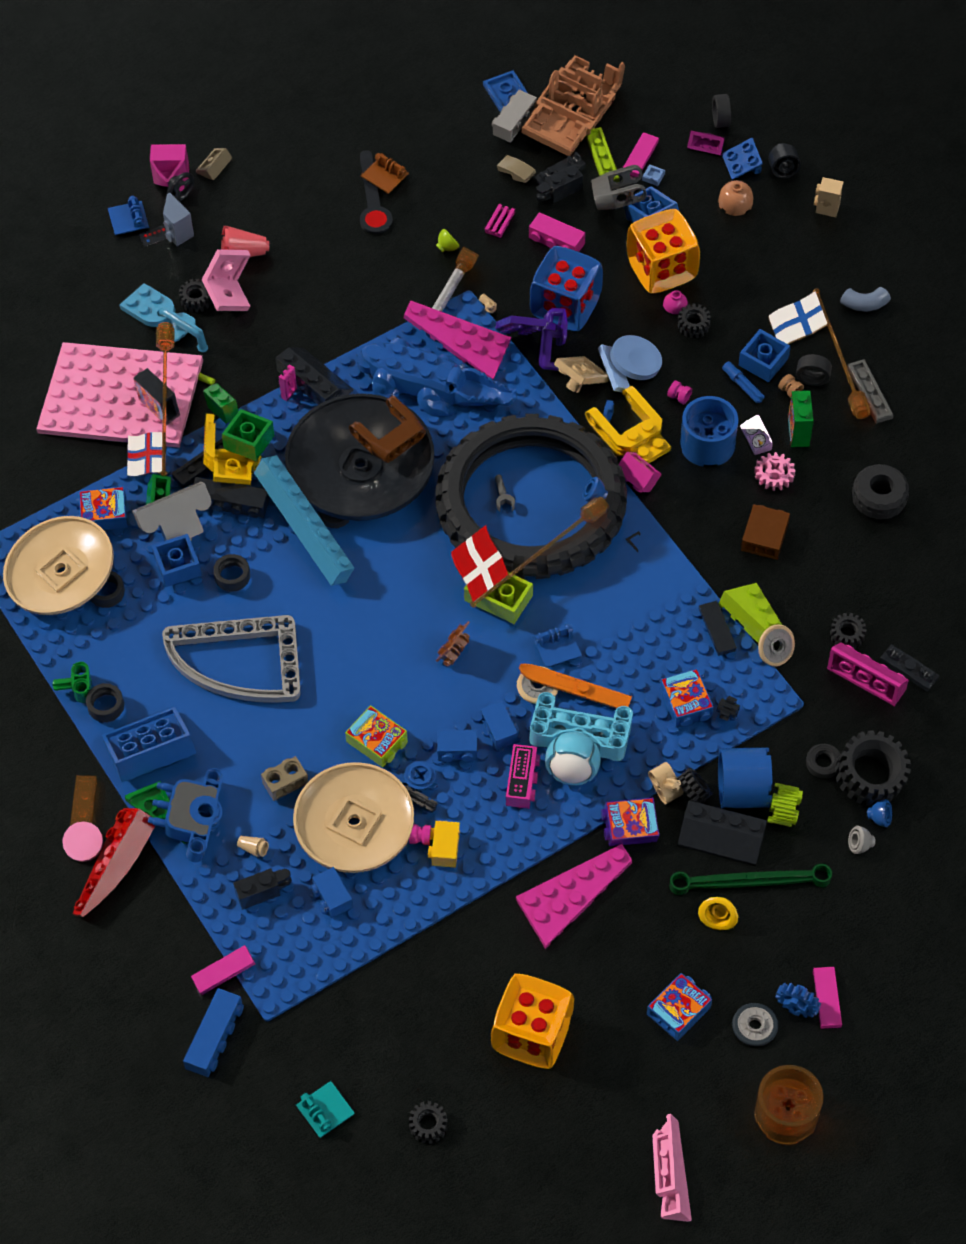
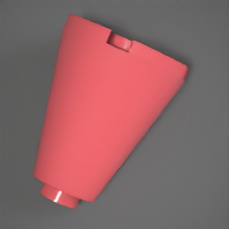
[221,226,269,257]

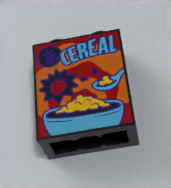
[133,368,180,425]

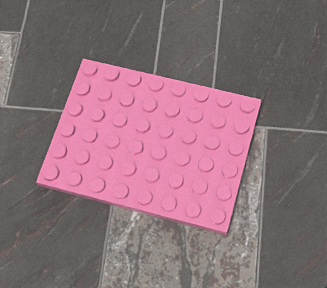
[36,342,203,448]

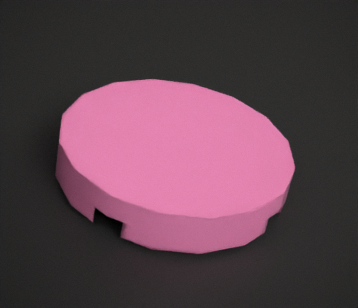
[63,821,103,862]

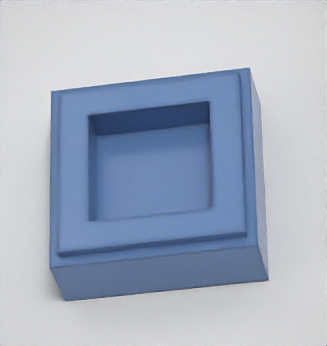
[642,164,665,186]

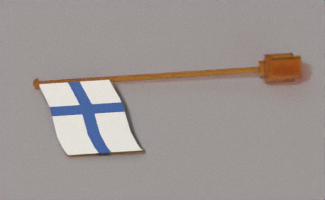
[769,288,870,419]

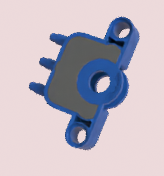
[148,768,223,862]

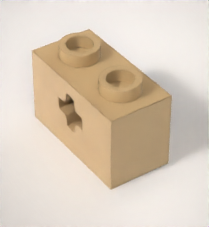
[814,177,843,217]

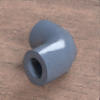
[840,287,891,312]

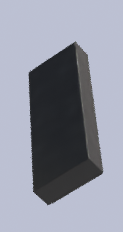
[698,601,737,656]

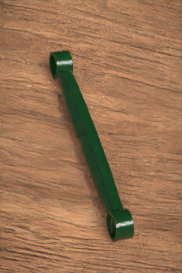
[670,864,832,895]

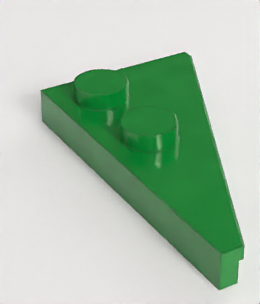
[125,781,188,844]

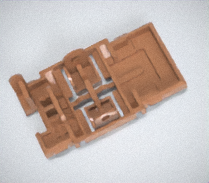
[521,55,625,156]

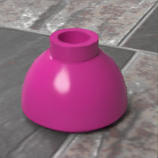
[663,290,688,314]

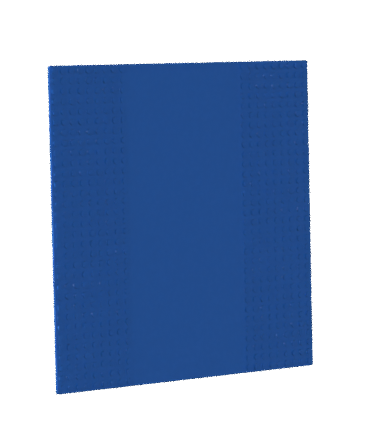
[0,290,804,1021]

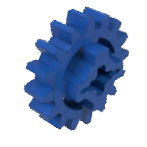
[775,983,821,1018]

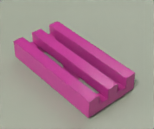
[485,204,515,238]
[279,364,297,401]

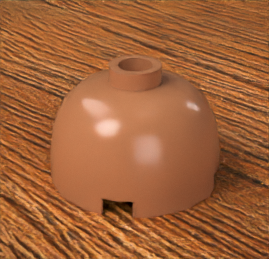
[718,180,754,216]

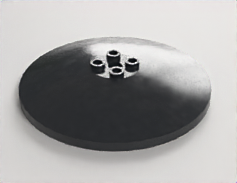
[285,394,434,521]

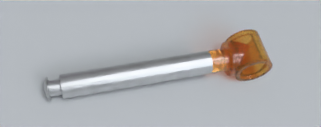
[432,247,479,312]

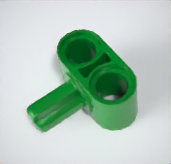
[53,662,92,703]

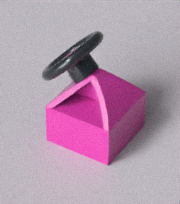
[150,144,195,202]

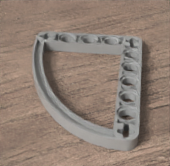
[162,615,301,702]

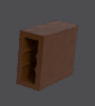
[741,504,790,560]

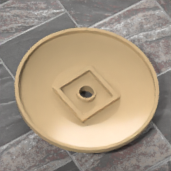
[3,516,114,615]
[293,762,414,873]

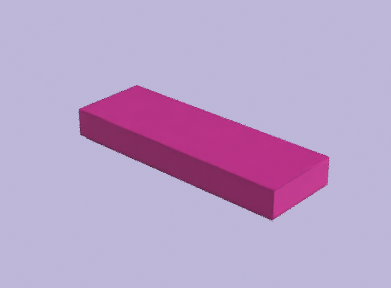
[623,132,659,177]
[191,945,255,995]
[813,967,842,1029]

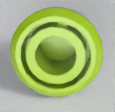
[436,229,459,252]

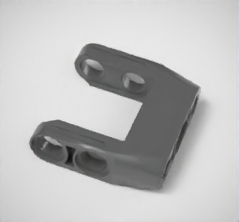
[591,165,647,211]

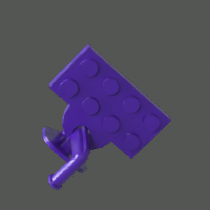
[495,308,568,371]

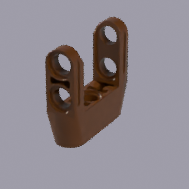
[349,395,426,463]

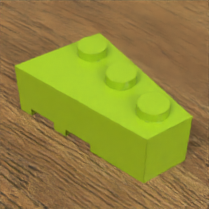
[718,583,782,643]

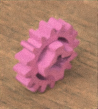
[754,452,795,491]

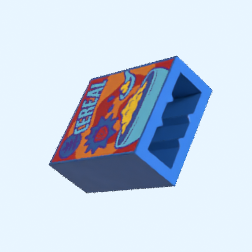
[76,486,128,530]
[660,669,714,727]
[647,973,712,1041]

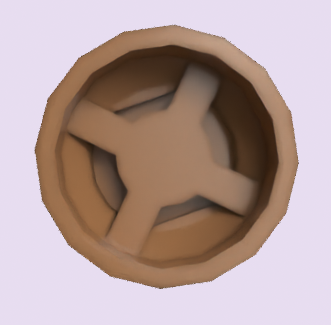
[778,374,804,398]

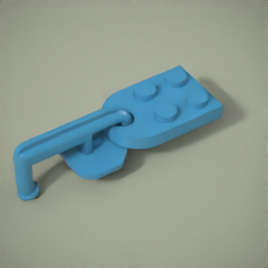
[120,283,208,352]

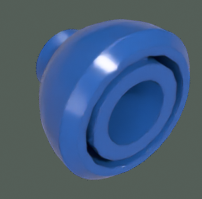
[583,477,608,502]
[867,799,892,827]

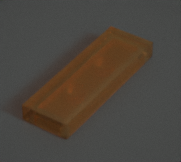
[70,775,97,826]

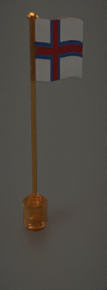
[127,322,175,477]

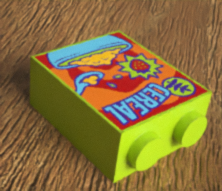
[345,705,408,768]

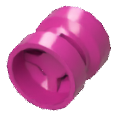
[667,380,692,405]
[409,824,431,845]

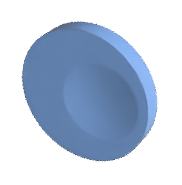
[610,335,662,380]

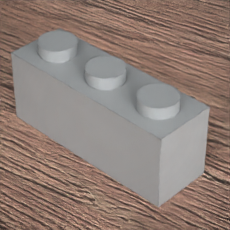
[492,90,537,143]

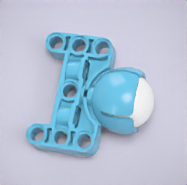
[529,692,633,785]

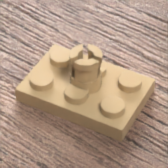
[554,356,609,393]

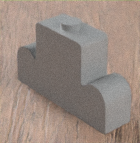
[132,482,211,541]

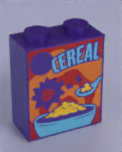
[601,798,659,846]

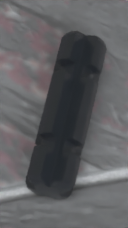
[405,786,438,812]

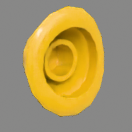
[698,897,739,930]

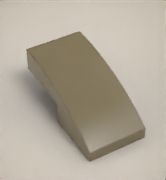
[497,155,536,183]

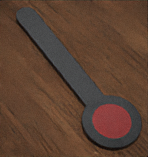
[360,151,393,234]

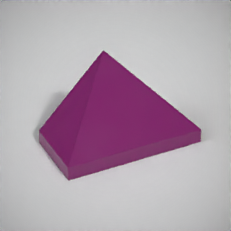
[687,131,725,155]

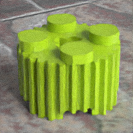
[767,783,803,827]

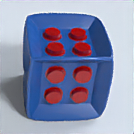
[530,246,603,331]

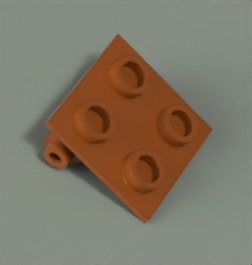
[361,153,409,194]
[436,621,470,667]

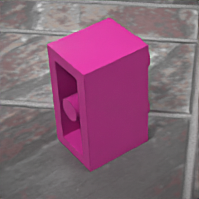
[619,452,662,493]

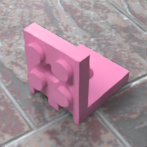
[202,249,251,311]

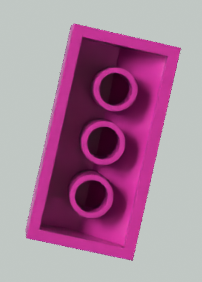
[827,643,908,706]

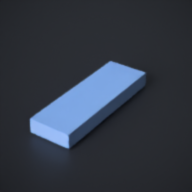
[598,344,630,392]

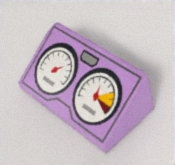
[740,415,772,455]

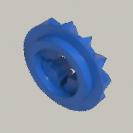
[404,761,436,791]

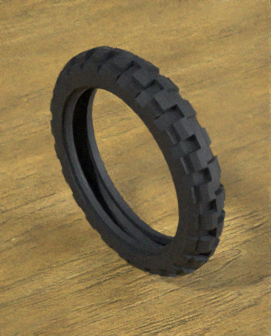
[436,414,627,579]

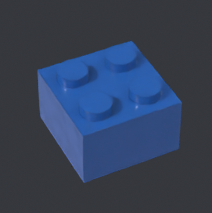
[739,329,790,382]
[152,534,202,587]

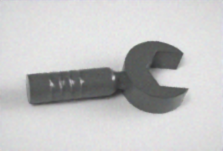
[494,475,515,512]

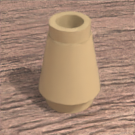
[237,836,269,857]

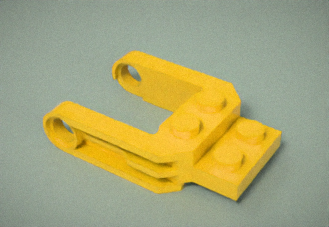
[585,386,671,463]
[203,414,261,485]

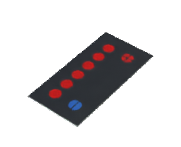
[139,225,167,246]

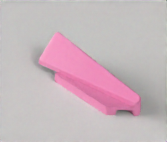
[653,1114,692,1221]

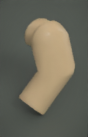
[479,294,497,313]

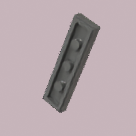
[847,359,893,424]

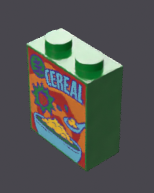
[788,391,813,447]

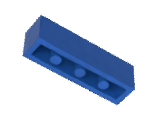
[183,988,244,1077]

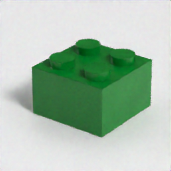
[222,409,274,461]

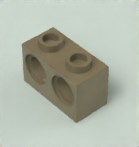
[261,756,308,801]

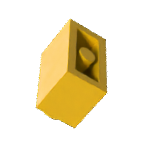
[428,821,460,868]

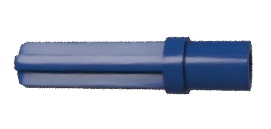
[722,361,764,403]

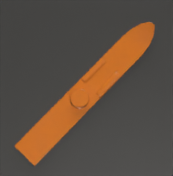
[519,663,632,709]

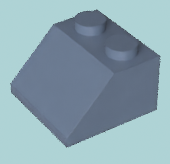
[163,193,194,246]

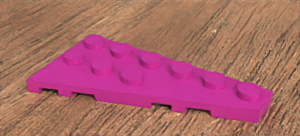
[516,844,632,949]

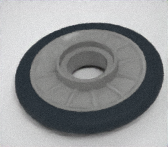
[732,1003,778,1046]

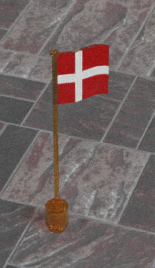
[451,496,609,608]

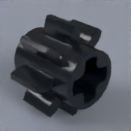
[716,696,740,721]

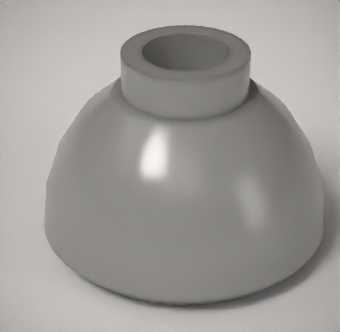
[848,826,875,854]

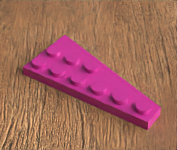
[404,301,511,380]

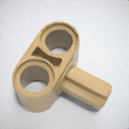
[648,762,683,804]

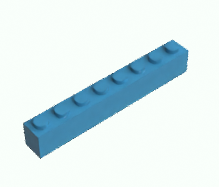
[254,455,355,586]

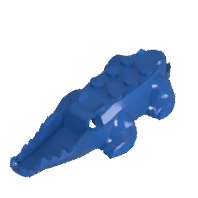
[357,337,517,416]

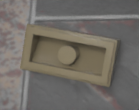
[196,148,232,180]

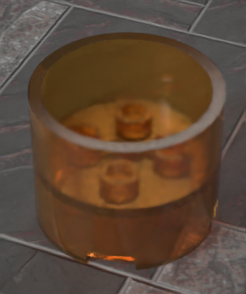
[755,1065,823,1144]

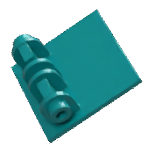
[296,1081,355,1138]

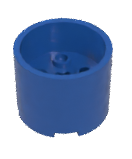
[680,396,738,466]
[718,748,772,809]

